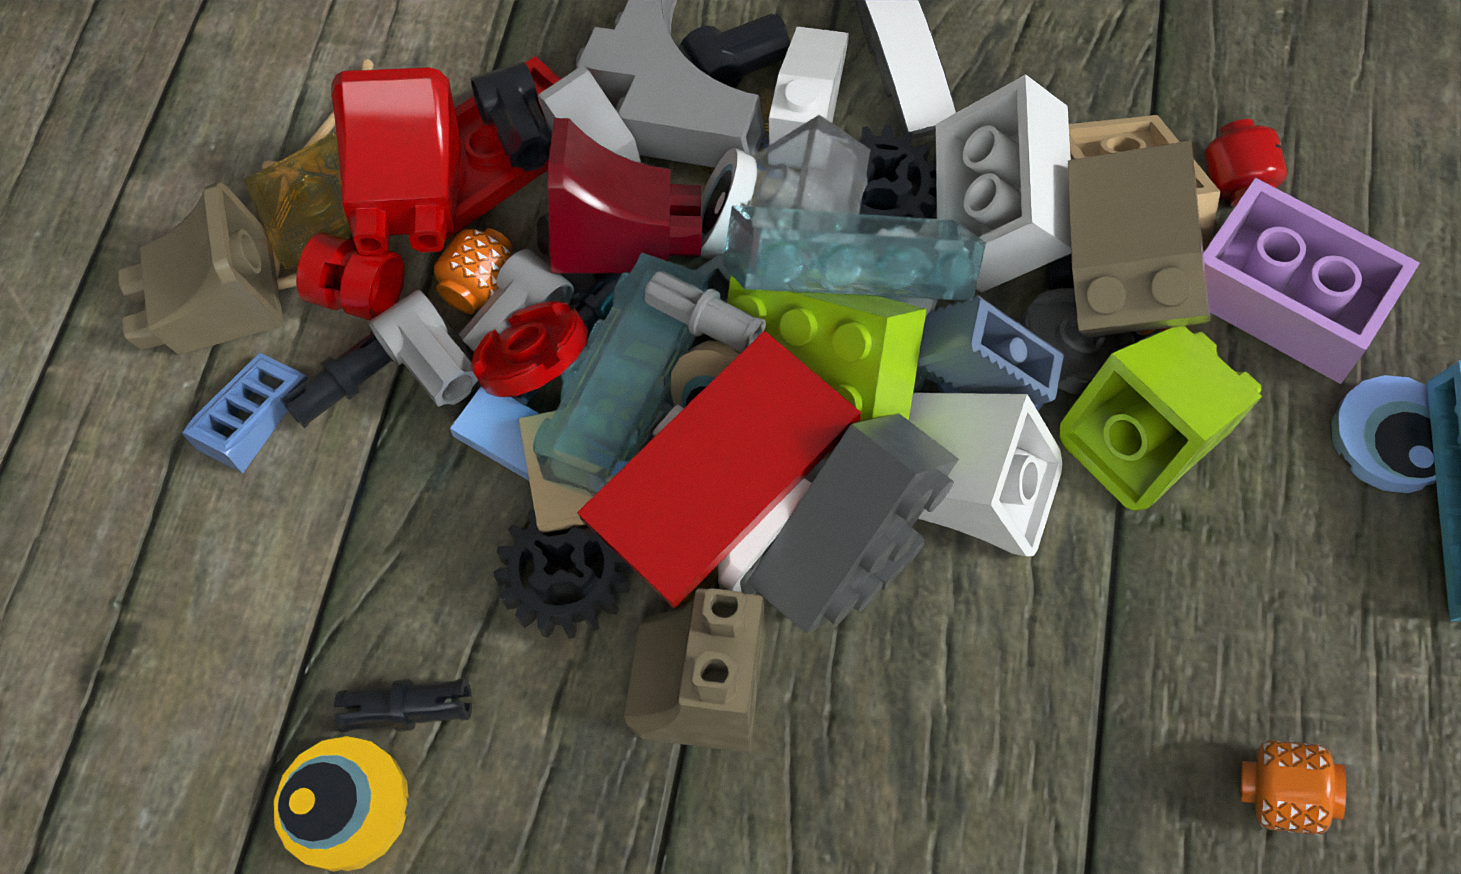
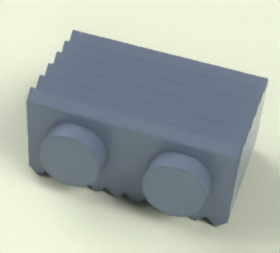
[918,295,1064,405]

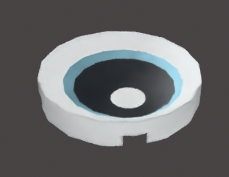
[700,148,757,260]

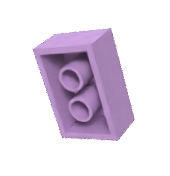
[1204,178,1420,384]

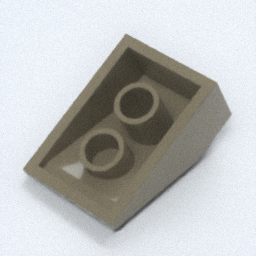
[1068,140,1211,338]

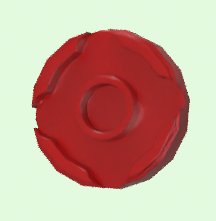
[471,301,588,397]

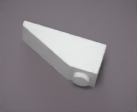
[769,27,849,167]

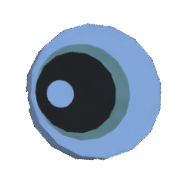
[1331,375,1436,493]

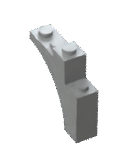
[576,0,766,168]

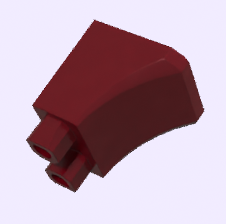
[548,118,702,273]

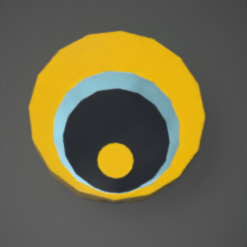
[274,736,409,872]

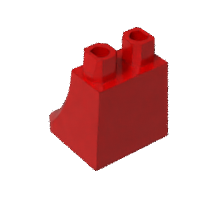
[331,67,461,256]

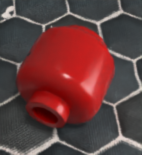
[1204,119,1288,207]

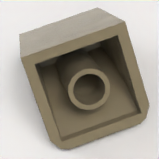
[118,182,284,355]
[624,588,766,753]

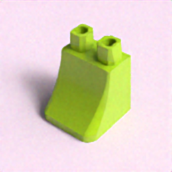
[1059,326,1262,511]

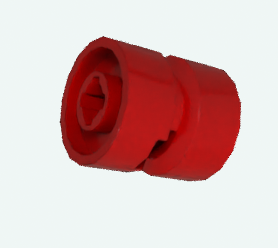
[296,232,405,321]

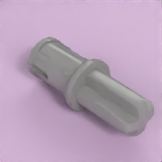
[644,271,766,354]

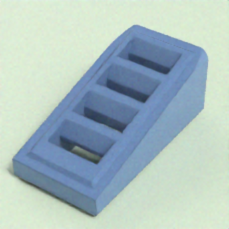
[182,353,309,474]

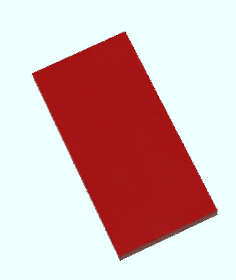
[577,330,861,609]

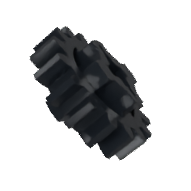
[820,125,937,242]
[494,509,631,639]

